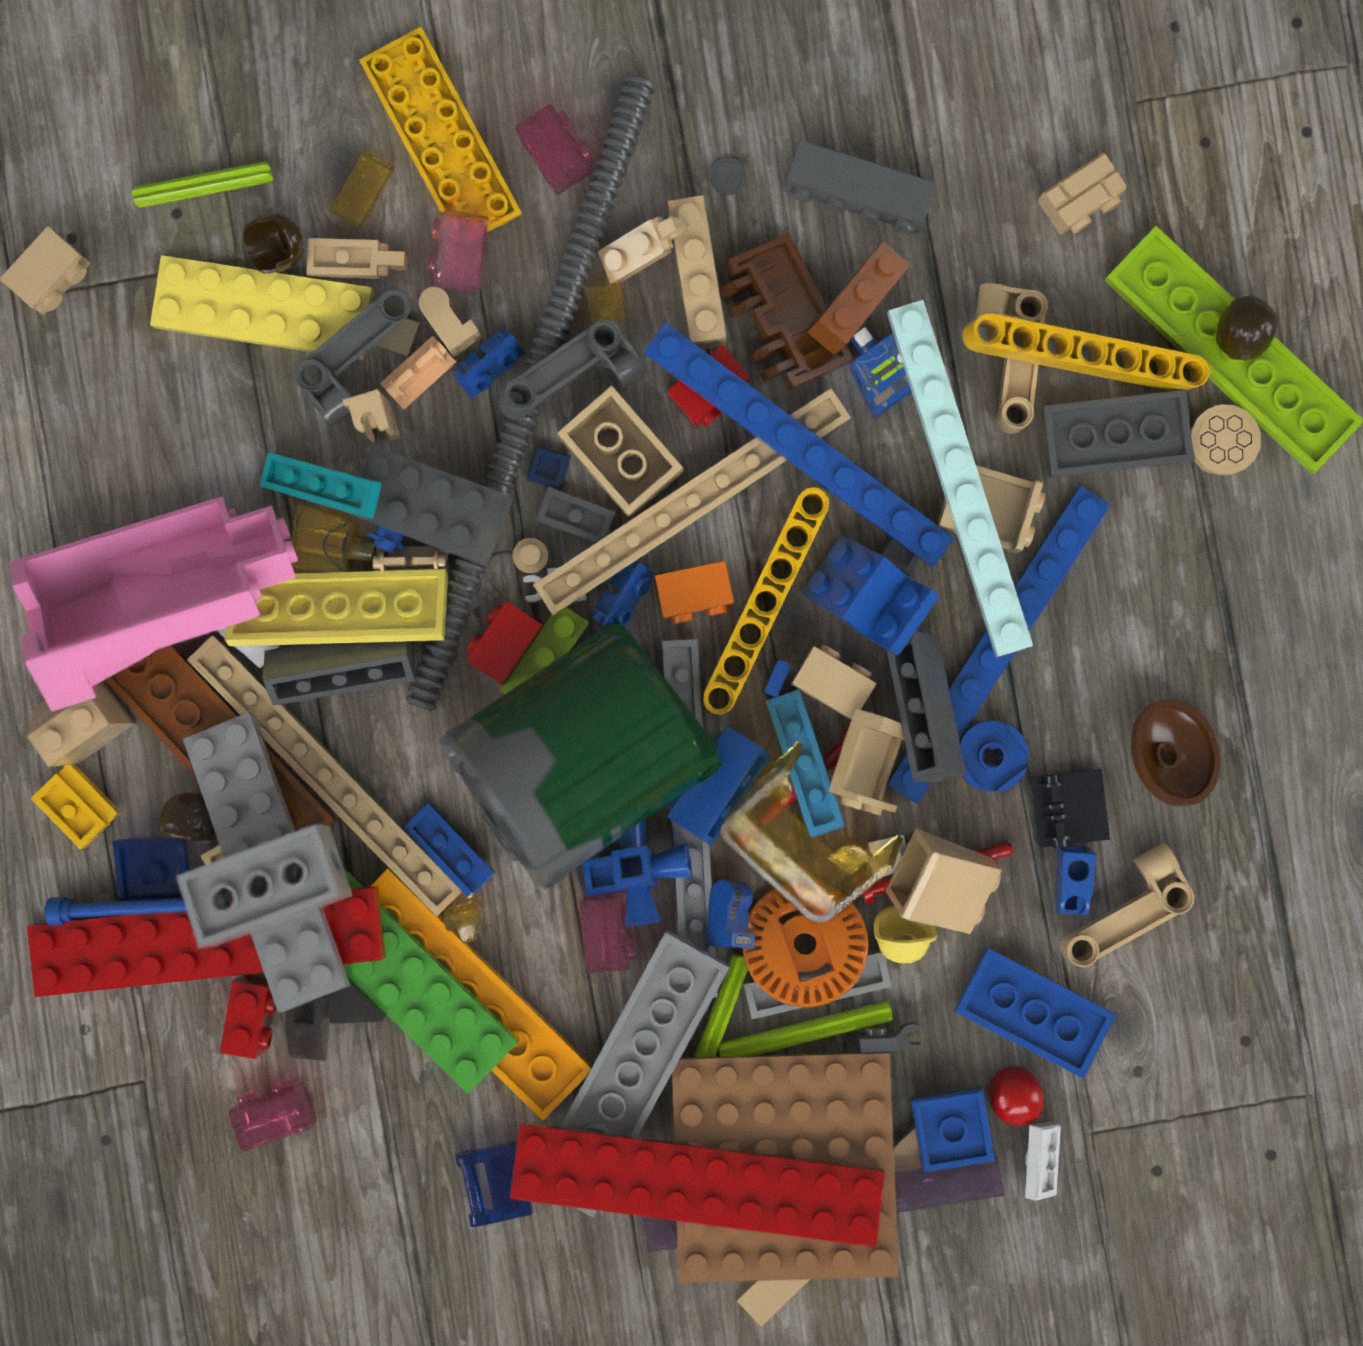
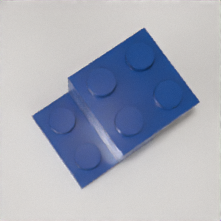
[801,535,939,656]

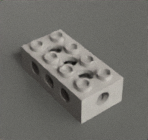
[176,824,352,948]

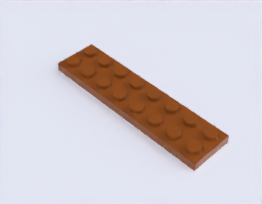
[104,644,337,831]

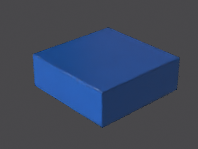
[762,659,791,697]

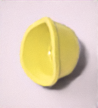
[874,906,937,964]

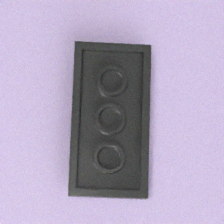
[1041,390,1194,478]

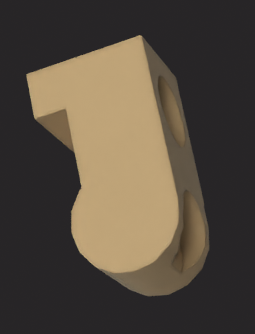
[419,287,483,358]

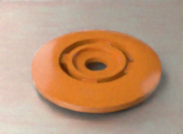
[742,881,868,1007]

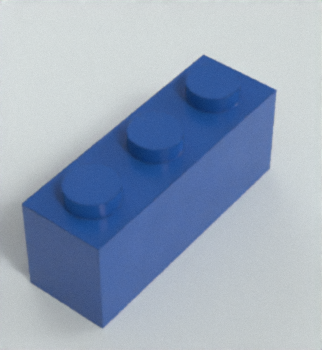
[667,726,771,846]

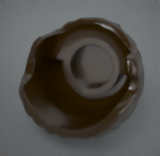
[243,213,304,274]
[1216,295,1278,361]
[159,792,216,844]

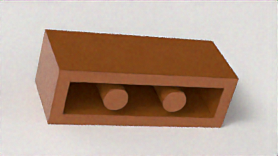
[807,241,911,355]

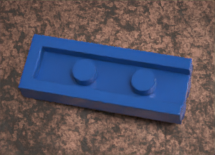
[403,803,496,898]

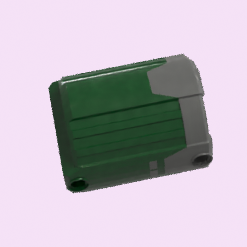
[440,623,723,889]

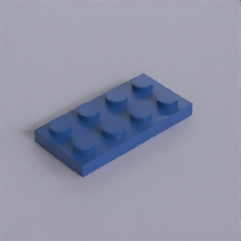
[954,947,1116,1079]

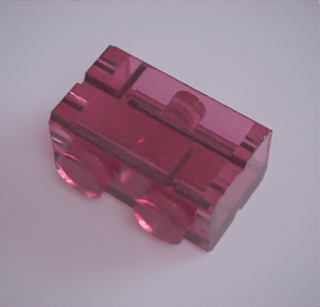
[515,104,593,195]
[428,210,489,294]
[579,894,636,974]
[228,1079,317,1152]

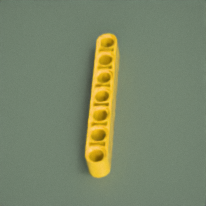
[962,313,1209,391]
[702,487,829,715]

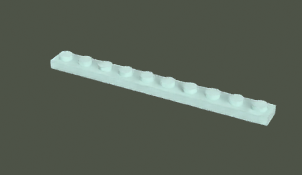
[887,300,1033,657]

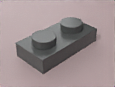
[536,487,616,543]

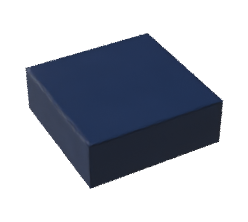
[526,445,571,491]

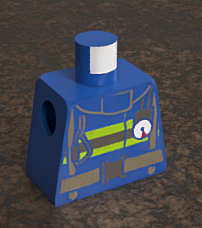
[849,326,912,419]

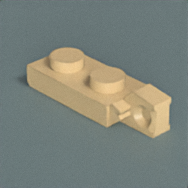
[597,216,688,284]
[306,238,408,279]

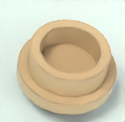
[513,538,549,574]

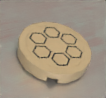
[1190,404,1261,476]

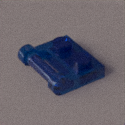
[455,1141,534,1227]

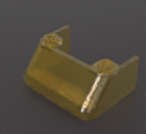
[721,741,903,922]

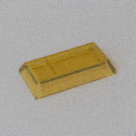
[329,150,395,229]

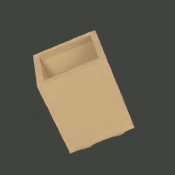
[27,680,136,767]
[886,828,1002,934]

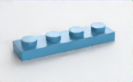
[766,689,846,838]

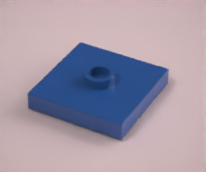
[910,1086,995,1173]

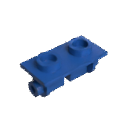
[451,328,525,399]
[592,561,655,626]

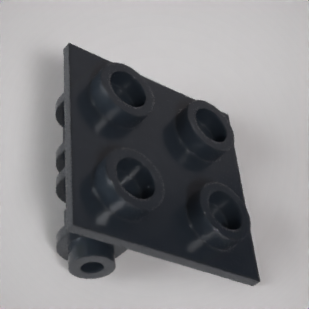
[1030,769,1110,848]

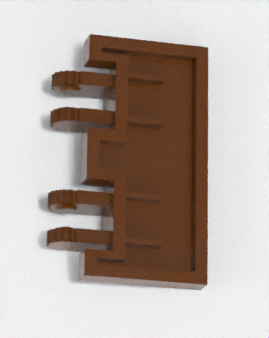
[719,233,853,391]

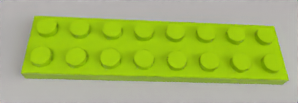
[1104,226,1363,474]

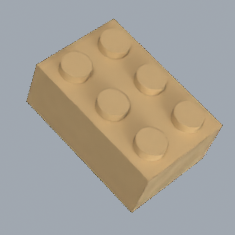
[557,386,683,519]

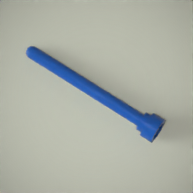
[45,897,187,926]

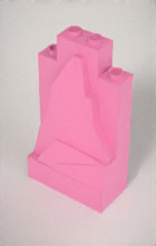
[8,496,298,711]

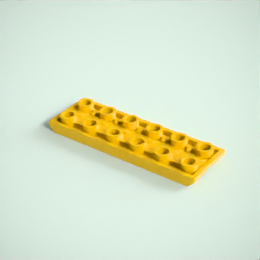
[359,26,522,247]

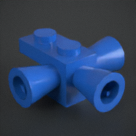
[582,820,693,926]

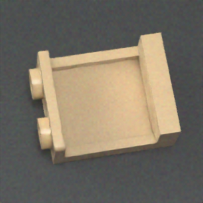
[936,460,1046,553]
[828,708,905,816]

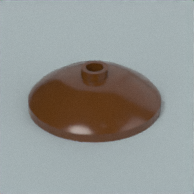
[1131,699,1220,807]

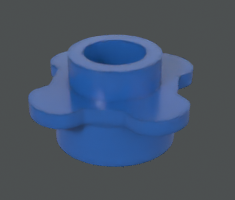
[365,525,407,553]

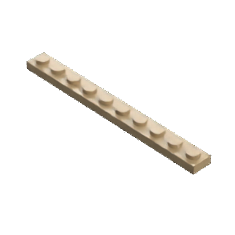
[533,388,851,615]
[187,635,462,916]

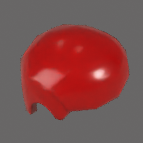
[988,1066,1044,1127]

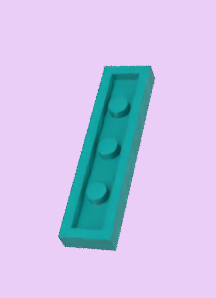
[260,452,382,519]

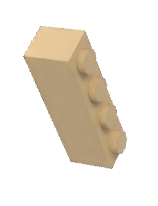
[668,195,727,350]

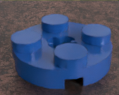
[959,721,1028,792]

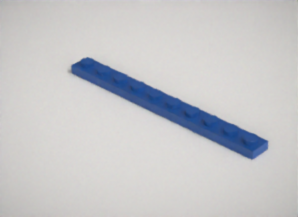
[643,322,954,567]
[887,486,1111,804]

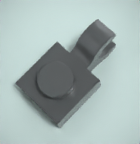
[857,1022,921,1054]

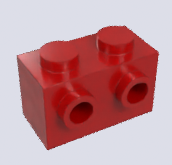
[220,975,277,1059]

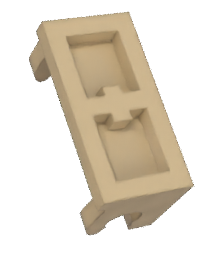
[343,389,401,443]

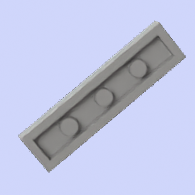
[743,950,892,1019]

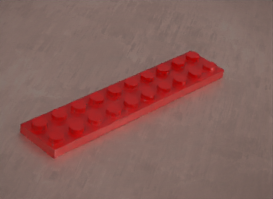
[27,886,386,997]
[510,1122,885,1247]

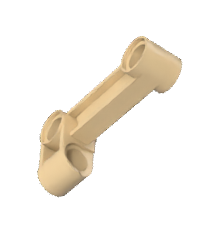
[975,283,1048,434]
[1059,842,1194,967]

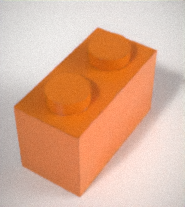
[655,561,734,624]

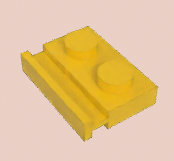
[30,764,122,850]

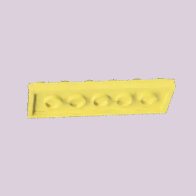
[150,255,374,360]
[225,569,448,646]

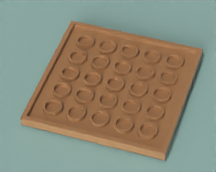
[672,1052,899,1283]

